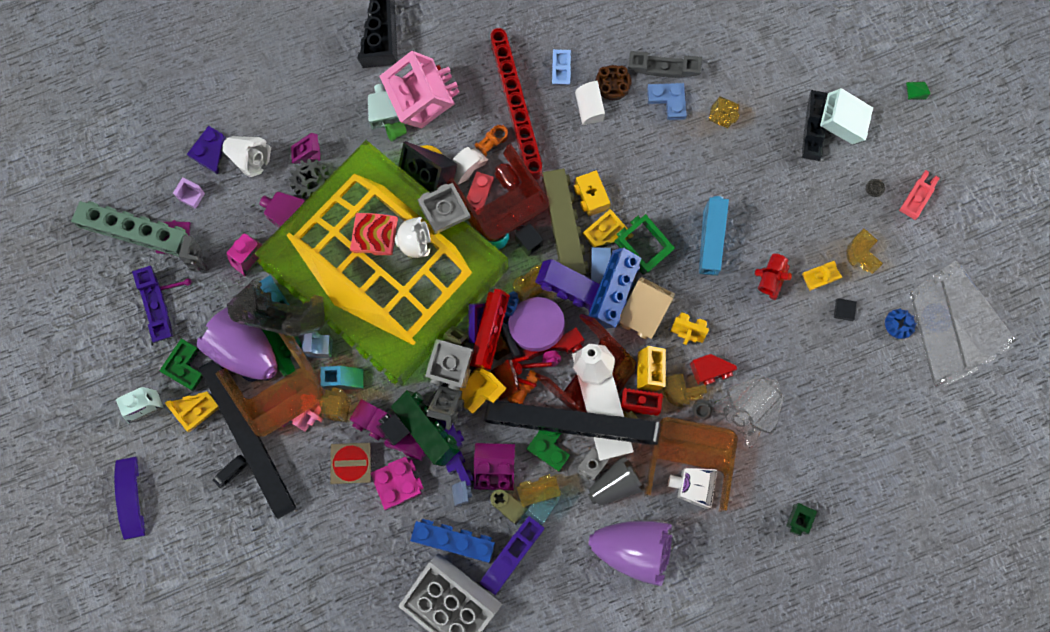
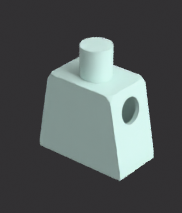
[368,84,400,130]

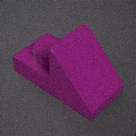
[291,133,321,164]

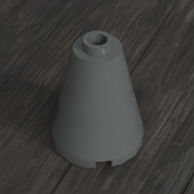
[588,455,646,506]

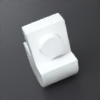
[452,147,488,185]

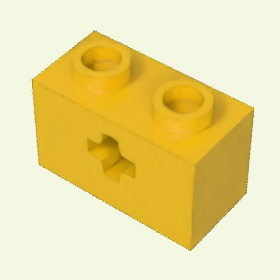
[573,170,611,217]
[637,346,666,392]

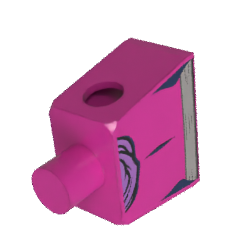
[227,233,269,276]

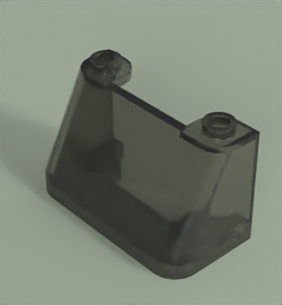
[227,280,325,337]

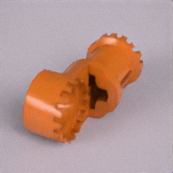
[475,124,508,157]
[507,370,540,404]

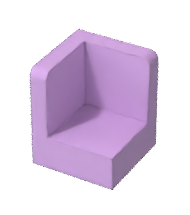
[173,177,205,209]

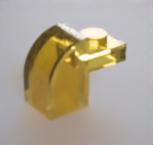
[846,228,883,274]
[663,373,707,407]

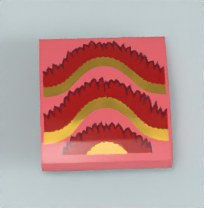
[350,213,398,255]

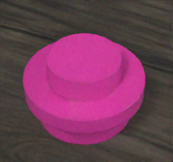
[542,350,562,367]

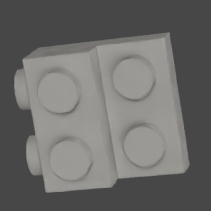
[418,183,470,235]
[425,339,474,391]

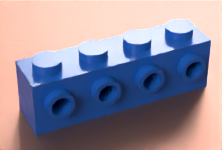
[587,248,642,329]
[410,519,495,563]

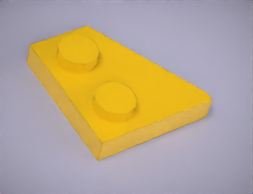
[582,209,634,247]
[165,391,219,432]

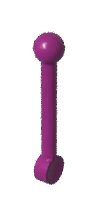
[160,278,192,290]

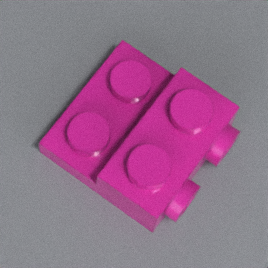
[371,456,424,510]

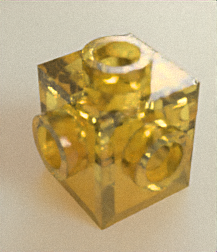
[709,96,740,128]

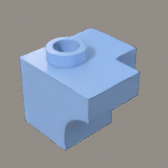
[302,325,333,358]

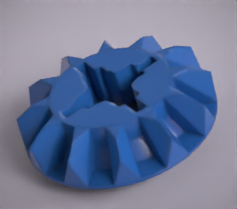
[504,291,519,321]
[885,308,917,339]

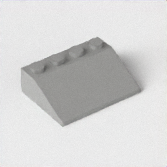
[398,553,503,632]

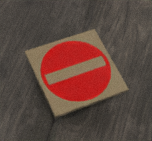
[330,443,371,484]

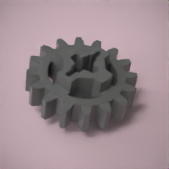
[289,159,331,199]

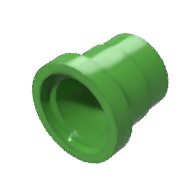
[385,122,407,142]

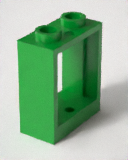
[614,214,675,275]

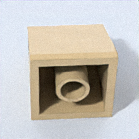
[620,277,675,339]

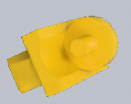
[802,261,842,291]
[670,312,709,345]

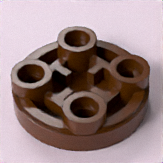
[595,65,631,101]

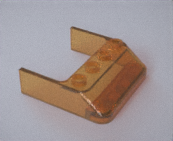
[215,329,323,437]
[644,417,738,512]

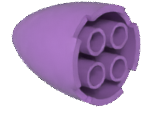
[197,305,277,380]
[589,521,672,586]

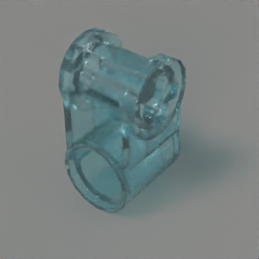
[525,487,560,526]

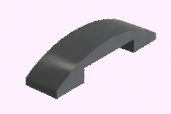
[628,51,702,78]

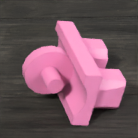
[291,393,324,432]

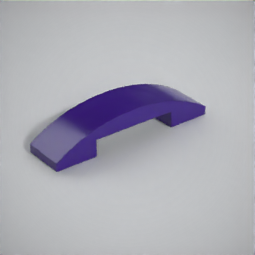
[132,265,173,343]
[114,457,145,540]

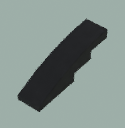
[802,90,828,161]

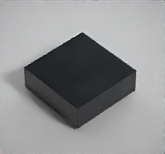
[834,298,857,321]

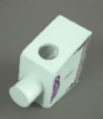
[116,387,164,424]

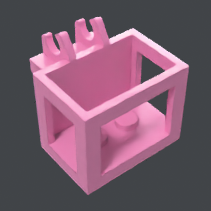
[380,51,459,128]

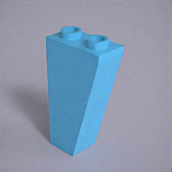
[699,196,729,276]

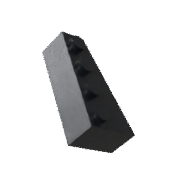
[357,0,398,68]

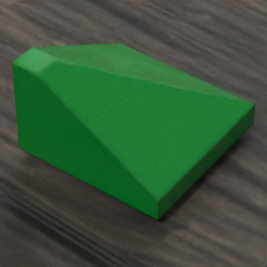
[906,82,930,100]

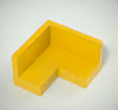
[460,368,507,414]

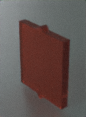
[491,359,520,401]

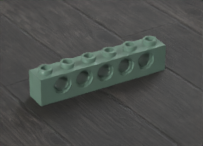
[71,201,189,257]

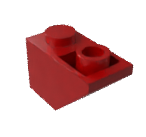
[690,354,737,386]

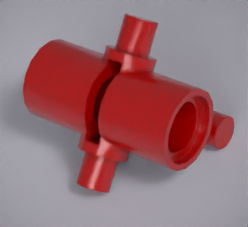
[755,253,792,300]

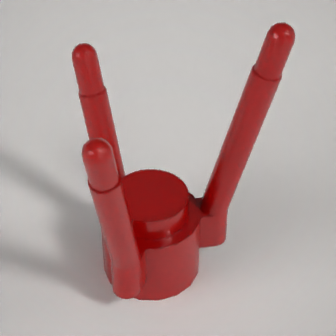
[502,356,553,387]

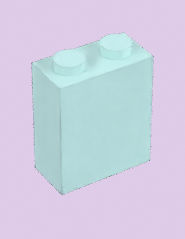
[820,88,873,144]

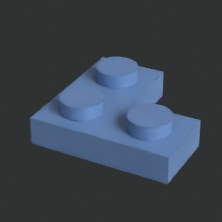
[647,83,687,120]

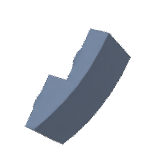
[451,481,472,507]

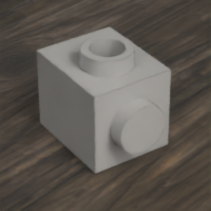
[577,448,609,481]

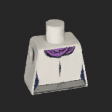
[668,468,717,509]

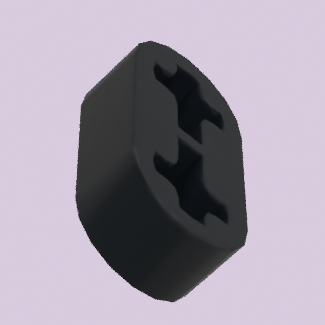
[212,455,248,488]

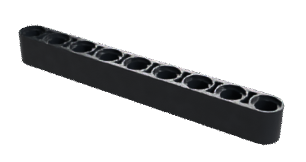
[199,360,296,519]
[484,401,661,445]

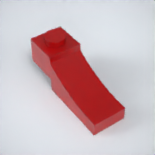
[523,327,585,361]

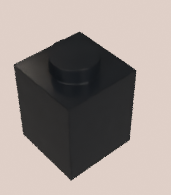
[515,223,543,256]
[376,413,410,445]

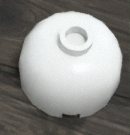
[395,217,431,258]

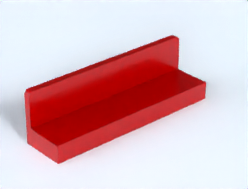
[470,289,510,370]

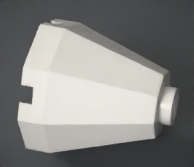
[223,136,271,177]
[573,343,615,385]

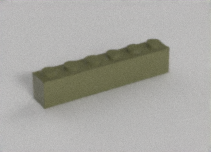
[542,168,589,277]

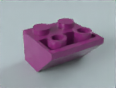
[474,443,515,490]

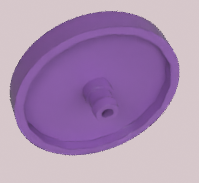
[508,297,565,351]

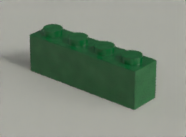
[391,390,460,467]

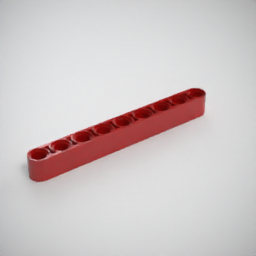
[491,28,542,180]

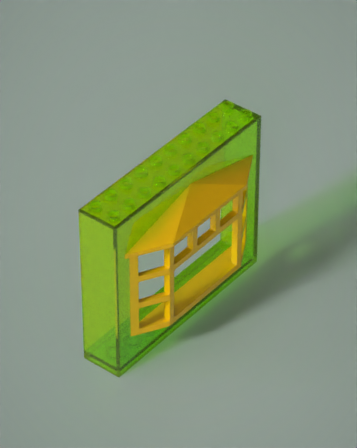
[254,140,508,386]

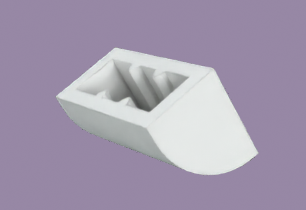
[575,81,605,125]

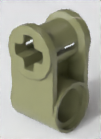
[490,489,528,525]

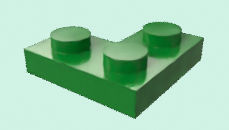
[159,338,203,392]
[526,430,570,472]

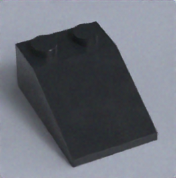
[396,142,458,194]

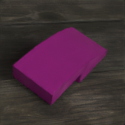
[384,433,425,461]

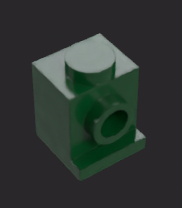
[786,503,817,536]

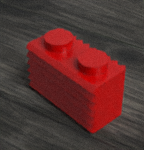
[620,388,663,416]

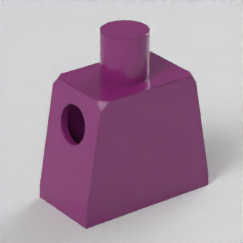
[259,192,309,234]

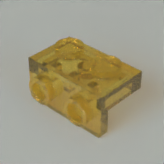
[517,475,561,507]

